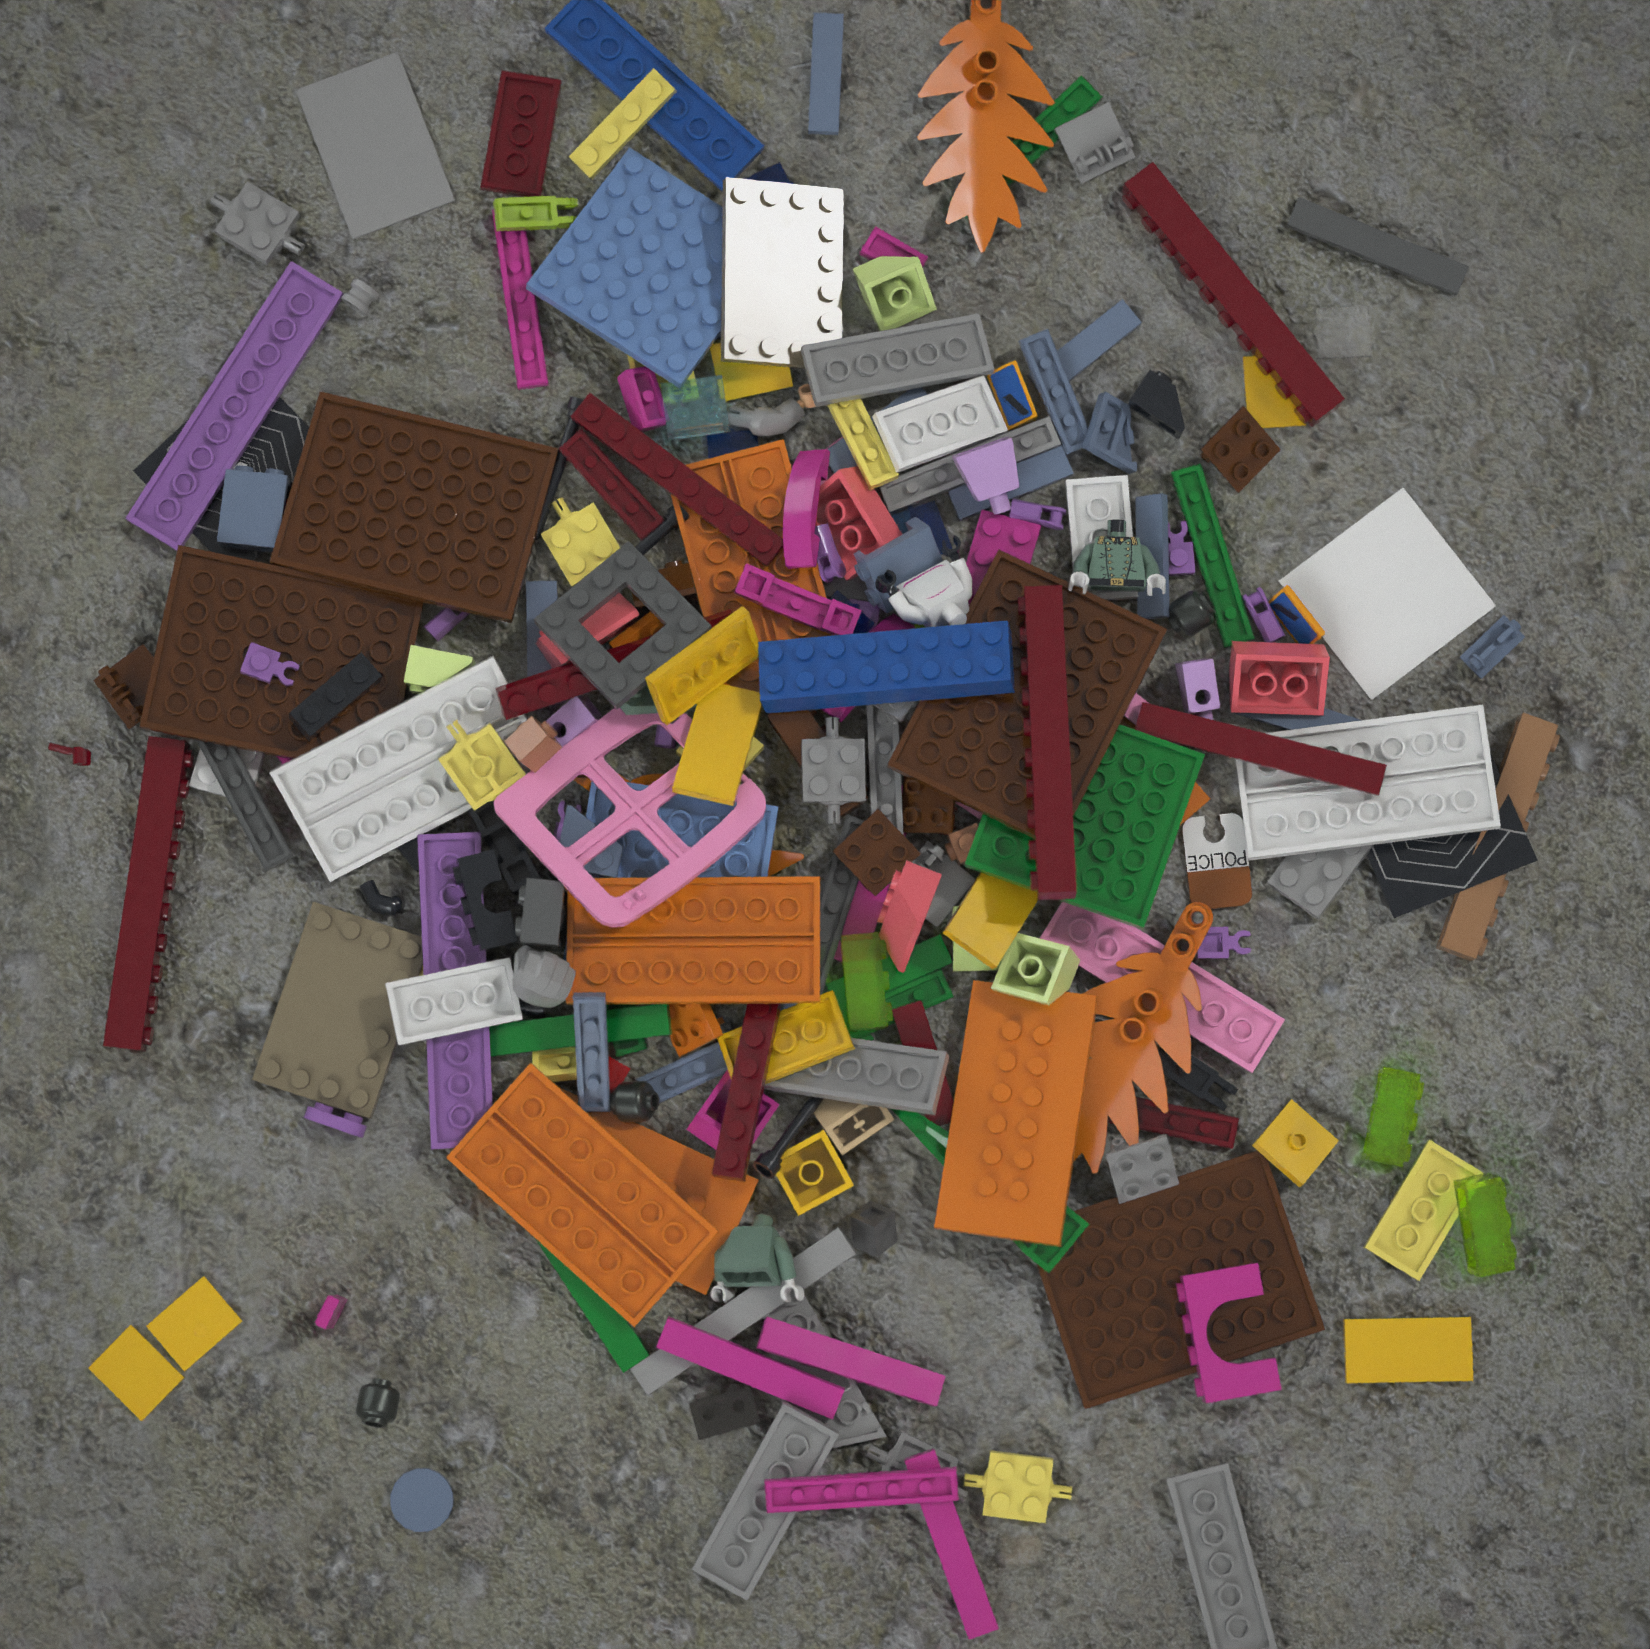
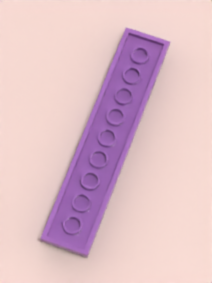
[125,261,343,551]
[417,832,493,1149]

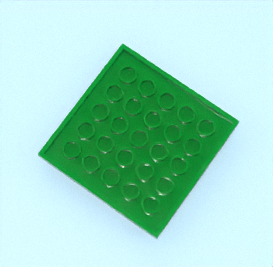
[964,724,1205,930]

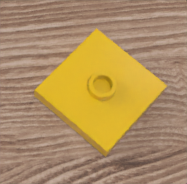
[1252,1099,1339,1188]

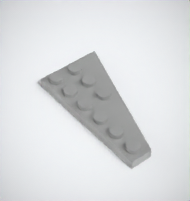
[764,1295,887,1448]

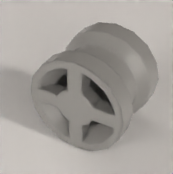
[340,278,380,316]

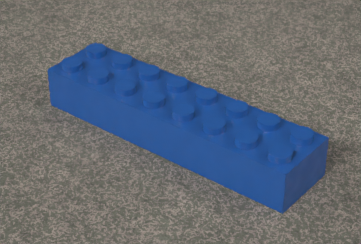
[758,620,1015,713]

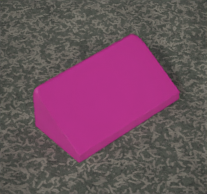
[617,366,670,432]

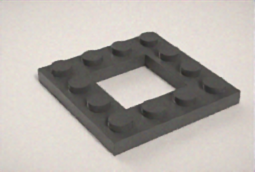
[534,541,712,709]

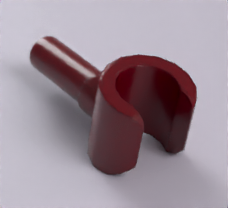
[48,743,91,766]

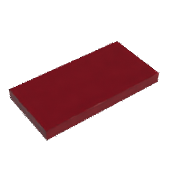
[480,70,562,197]

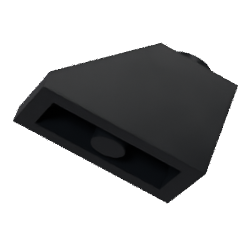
[1128,370,1185,440]

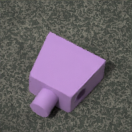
[952,436,1019,514]
[1175,658,1220,720]
[546,696,603,747]

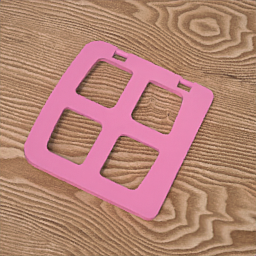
[494,708,766,927]

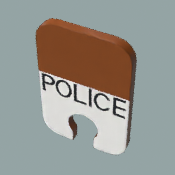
[1182,813,1252,909]

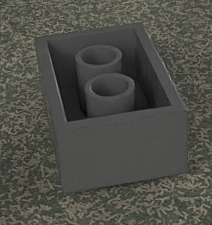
[515,878,568,952]

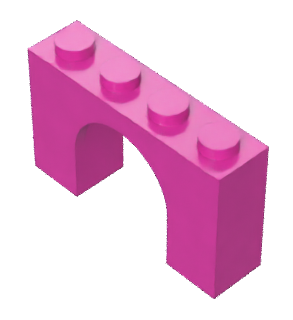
[1176,1263,1282,1403]

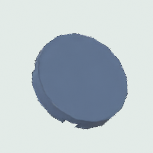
[390,1468,454,1532]

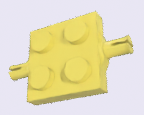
[541,497,621,587]
[438,719,526,811]
[963,1450,1072,1523]

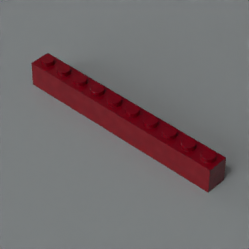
[1122,162,1345,428]
[1018,585,1077,900]
[103,736,194,1052]

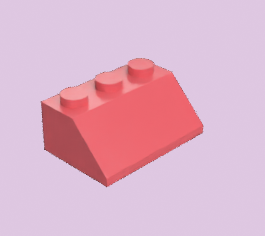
[815,466,902,581]
[536,592,640,669]
[1229,641,1330,716]
[877,861,942,973]

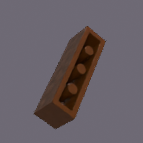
[767,709,869,820]

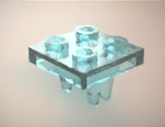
[661,375,730,440]

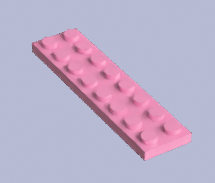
[1040,902,1285,1073]

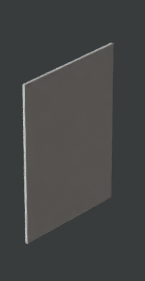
[295,52,455,240]

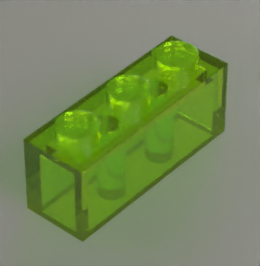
[840,932,893,1033]
[1361,1066,1424,1168]
[1453,1173,1517,1278]

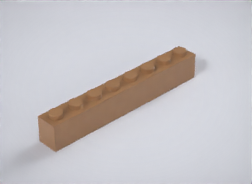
[1436,712,1560,961]

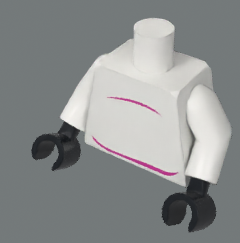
[875,535,972,627]

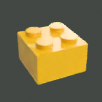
[777,1130,854,1216]

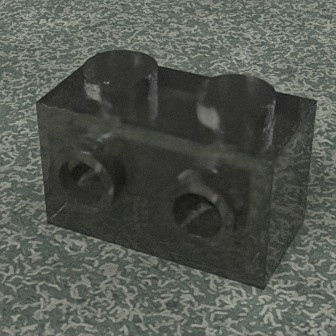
[689,1382,761,1440]

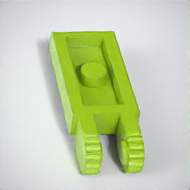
[493,196,579,231]

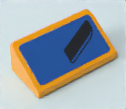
[986,360,1038,431]
[1268,585,1325,644]

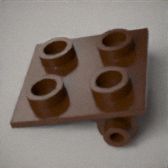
[1200,406,1281,493]
[93,644,154,730]
[902,776,958,836]
[832,809,921,897]

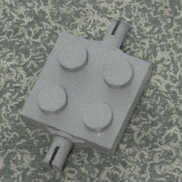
[210,181,305,265]
[801,717,866,825]
[865,1431,968,1513]

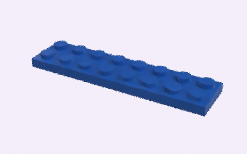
[544,0,764,192]

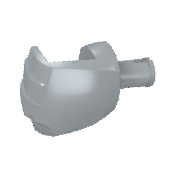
[512,945,576,1008]

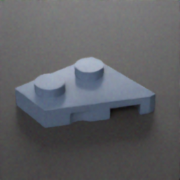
[1082,391,1137,474]
[559,805,624,878]

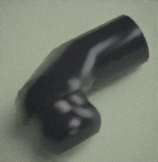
[359,880,403,916]

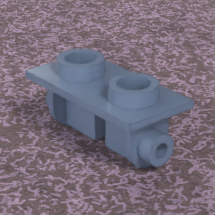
[1459,615,1525,679]

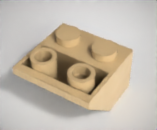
[813,1099,895,1156]

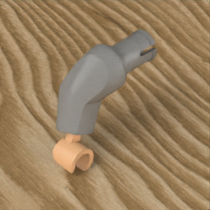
[727,384,815,436]

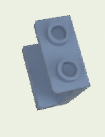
[217,465,291,553]
[854,517,943,613]

